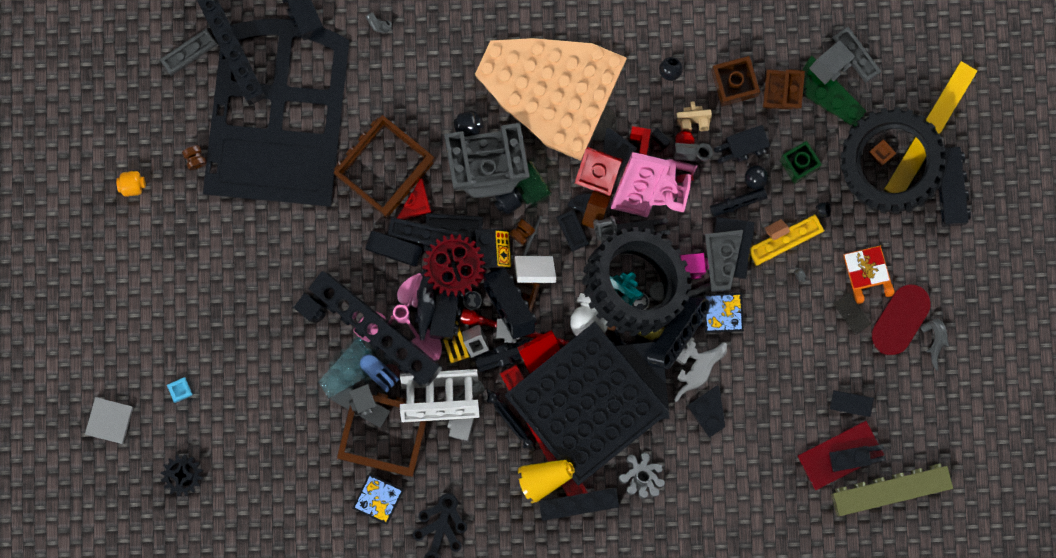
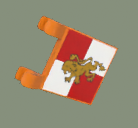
[843,245,894,304]

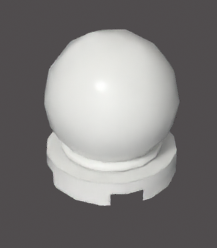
[570,293,608,336]

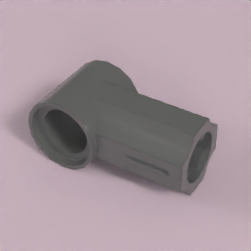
[673,143,713,164]

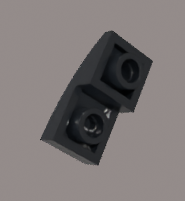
[830,390,874,417]

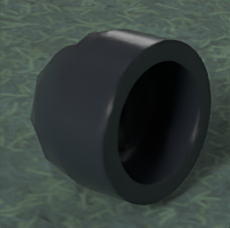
[815,202,831,218]

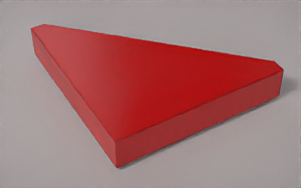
[397,179,431,220]

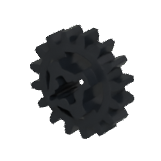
[161,455,204,497]

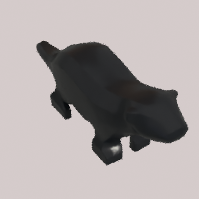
[414,264,436,340]

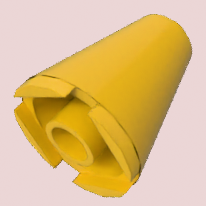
[518,460,575,503]

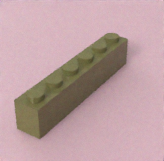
[831,463,953,517]

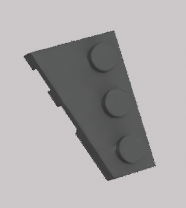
[705,230,743,292]

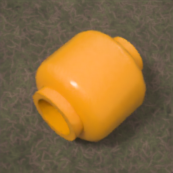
[116,171,146,197]

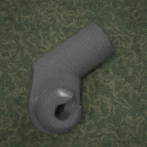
[365,12,392,33]

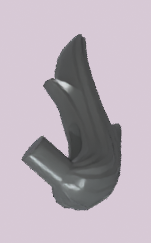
[920,319,949,371]

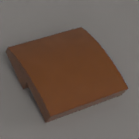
[763,69,805,109]

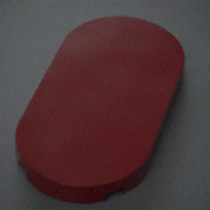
[871,284,931,355]

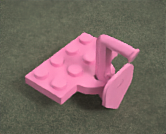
[611,152,698,217]

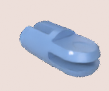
[360,354,399,393]

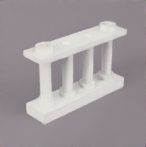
[400,369,479,422]

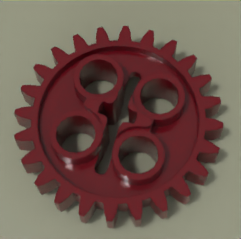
[422,234,486,297]

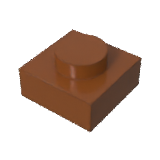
[869,139,896,167]

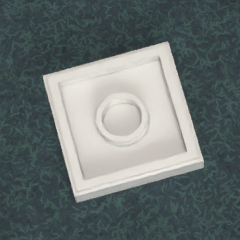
[514,256,556,283]

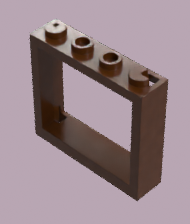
[333,115,436,219]
[337,392,426,477]

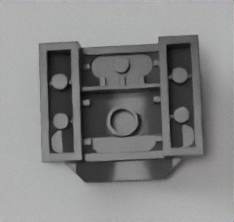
[444,123,529,198]

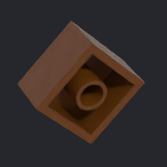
[711,56,760,107]

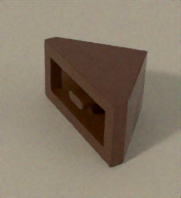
[581,190,612,229]

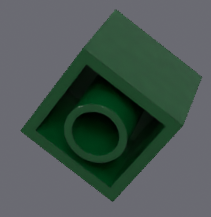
[779,141,822,185]

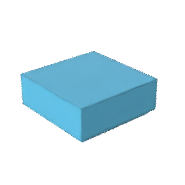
[167,377,193,403]

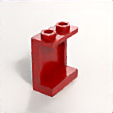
[625,126,651,169]

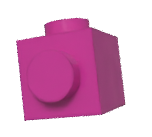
[680,253,709,279]

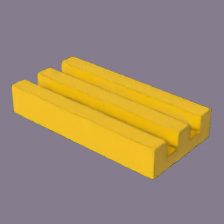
[443,321,470,364]

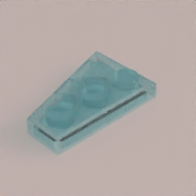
[319,337,369,399]

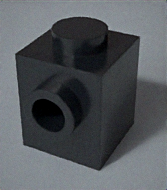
[293,292,328,323]

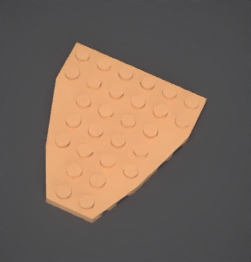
[475,38,627,161]

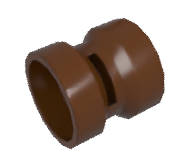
[182,145,206,170]
[509,219,536,246]

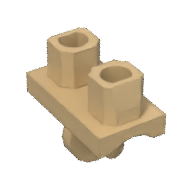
[676,101,712,132]

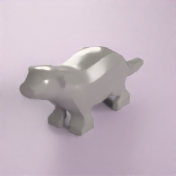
[674,342,727,402]

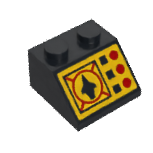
[471,229,512,270]

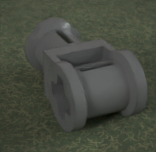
[593,216,617,243]

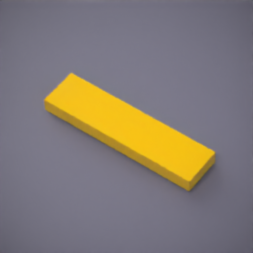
[750,214,824,266]

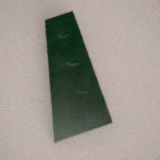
[802,55,866,128]

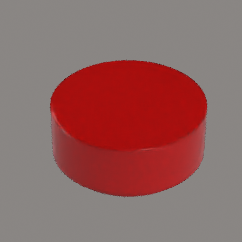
[675,131,694,144]

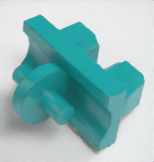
[610,272,644,306]

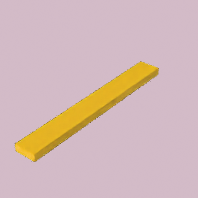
[884,61,977,193]

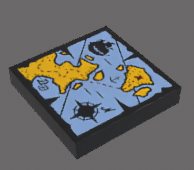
[703,293,744,333]
[352,473,404,525]

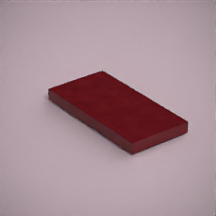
[797,421,884,491]

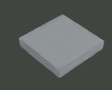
[85,397,133,444]

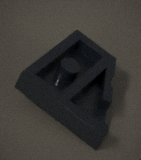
[603,127,638,175]
[687,385,725,438]

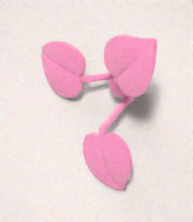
[353,273,442,361]

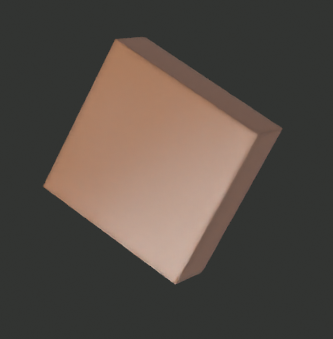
[765,219,790,240]

